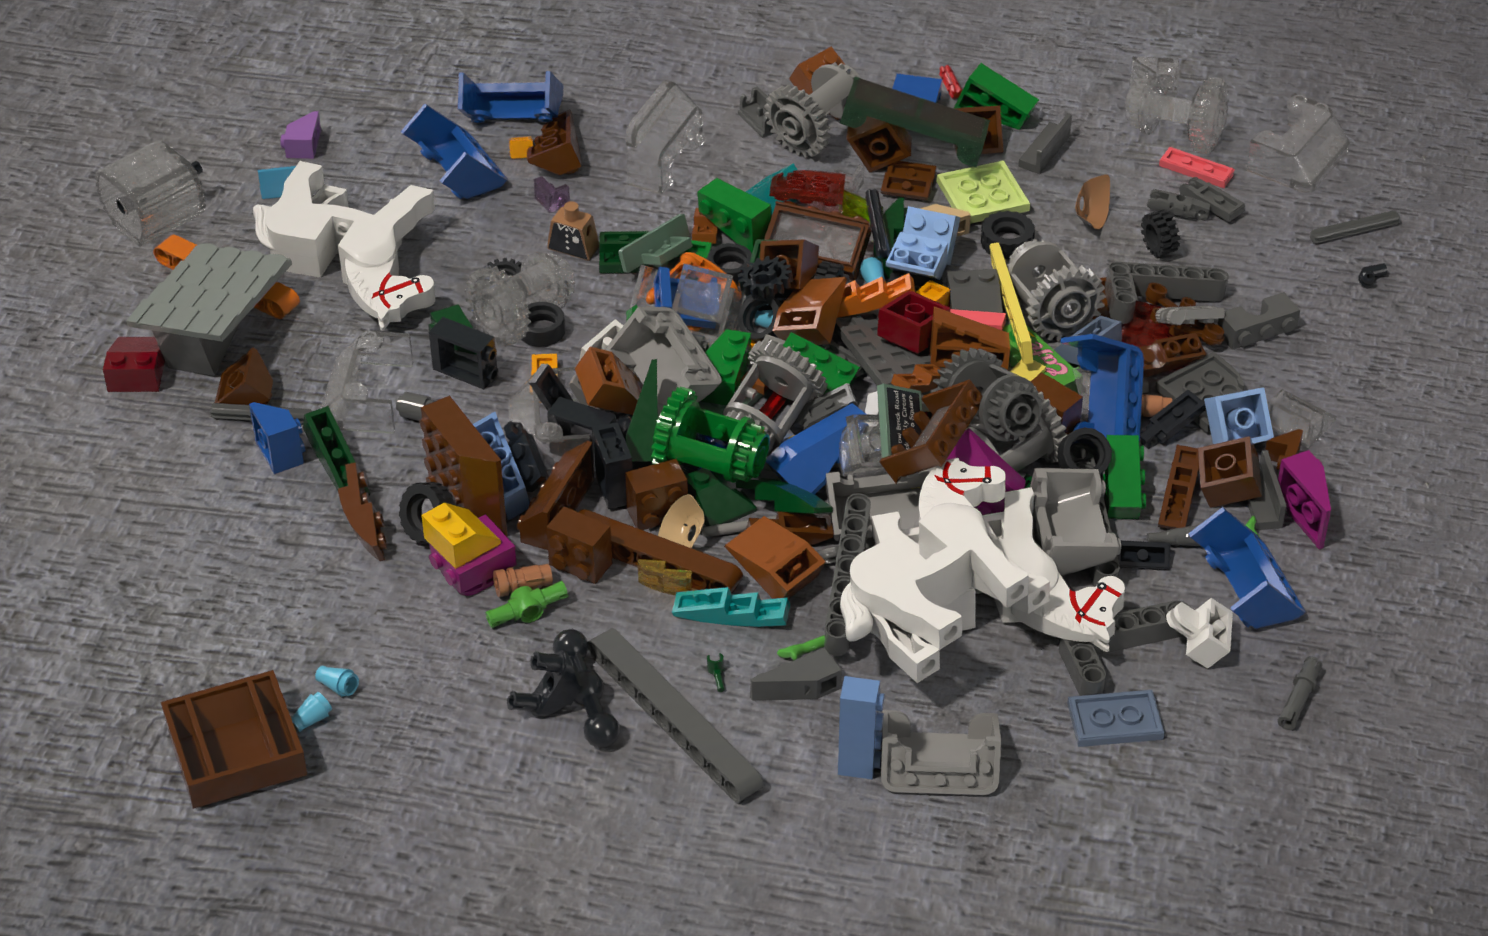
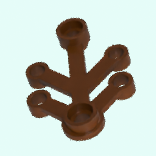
[1145,282,1224,346]

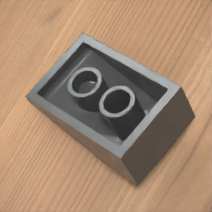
[946,269,1002,313]

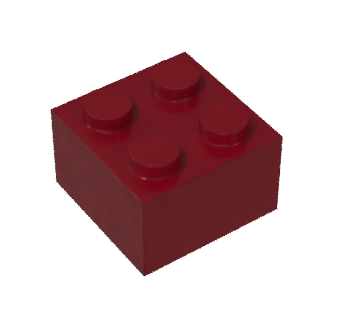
[877,290,951,353]

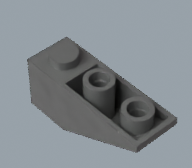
[750,648,842,701]

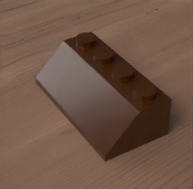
[517,441,595,550]

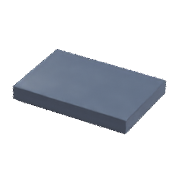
[1067,690,1164,747]

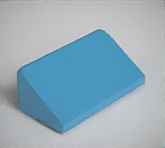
[258,166,296,199]

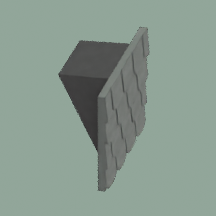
[126,243,292,376]

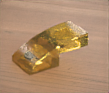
[638,559,692,596]

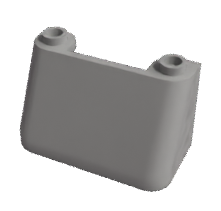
[605,307,722,418]
[826,468,934,541]
[1030,468,1121,576]
[881,710,1001,795]

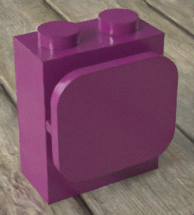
[429,514,517,596]

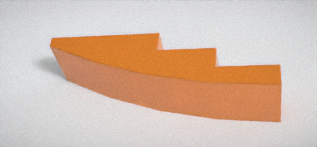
[837,273,915,317]

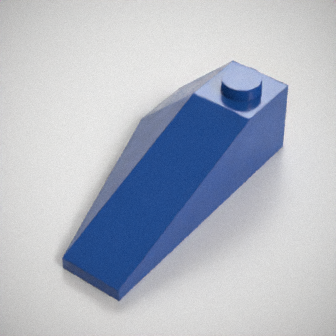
[766,403,869,495]

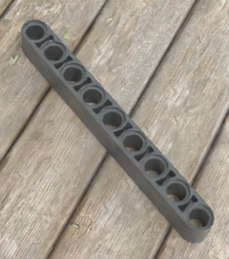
[588,628,763,803]

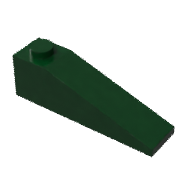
[626,359,658,468]
[303,406,370,496]

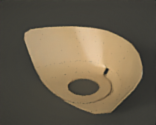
[658,494,704,548]

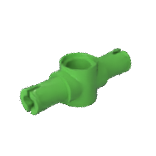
[485,581,568,628]

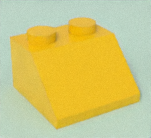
[422,503,501,569]

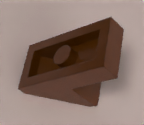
[1265,429,1303,470]

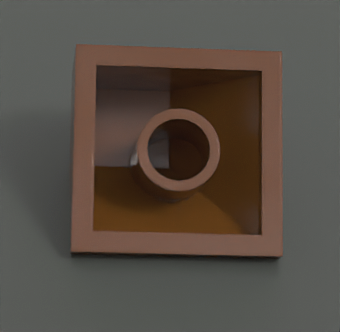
[950,106,1003,156]
[214,347,273,405]

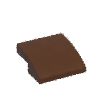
[881,161,937,200]

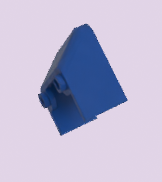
[458,71,564,123]
[401,103,508,199]
[1061,334,1144,449]
[1188,507,1306,629]

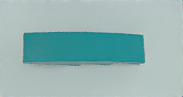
[672,587,791,627]

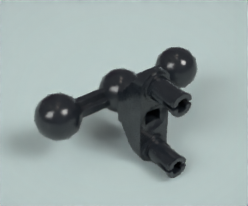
[507,629,620,748]

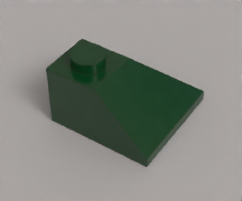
[685,468,757,526]

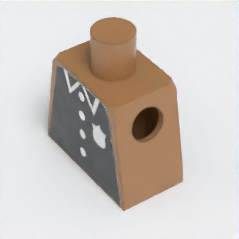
[547,202,599,261]

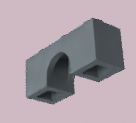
[1217,292,1300,350]

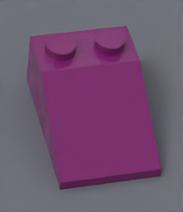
[947,428,1026,515]
[1278,450,1331,550]

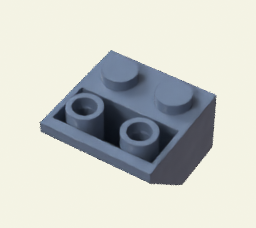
[1054,316,1122,365]

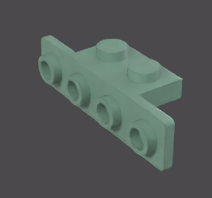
[619,214,692,273]

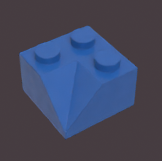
[249,402,305,474]

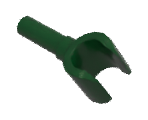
[707,653,725,692]

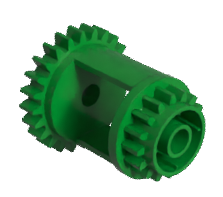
[651,386,770,483]

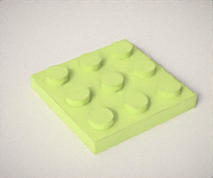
[937,160,1030,224]

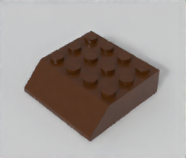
[419,395,508,537]
[161,670,308,809]

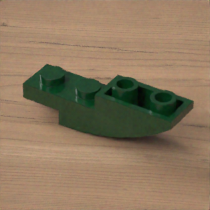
[873,198,908,279]

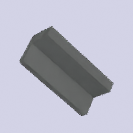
[1018,113,1072,174]
[1246,450,1286,530]

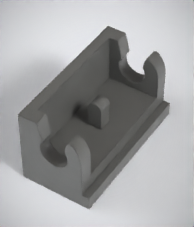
[738,86,774,138]

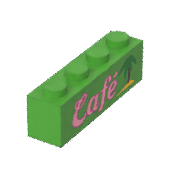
[1003,324,1083,395]

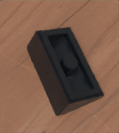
[1117,540,1170,570]

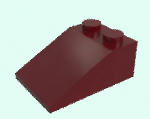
[103,337,165,392]

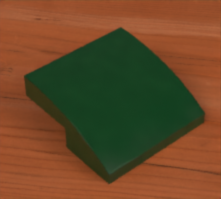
[599,231,649,273]

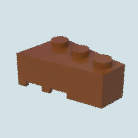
[930,307,1010,370]

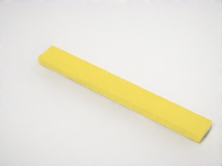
[990,243,1033,364]

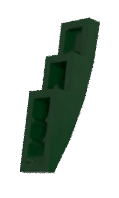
[736,477,833,513]

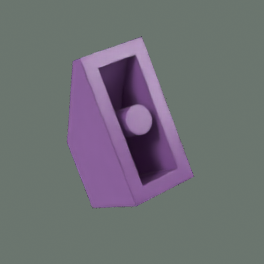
[281,111,321,159]

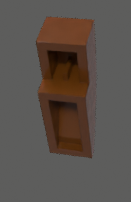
[746,512,834,545]

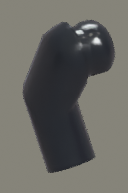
[1358,263,1387,287]

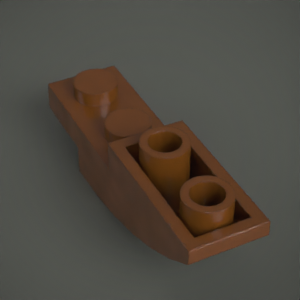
[1139,333,1207,378]
[338,462,387,561]

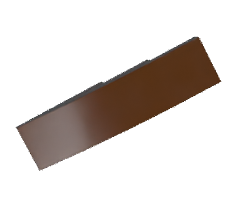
[1158,445,1199,529]

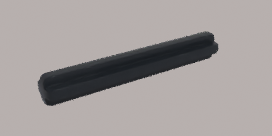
[865,189,890,259]

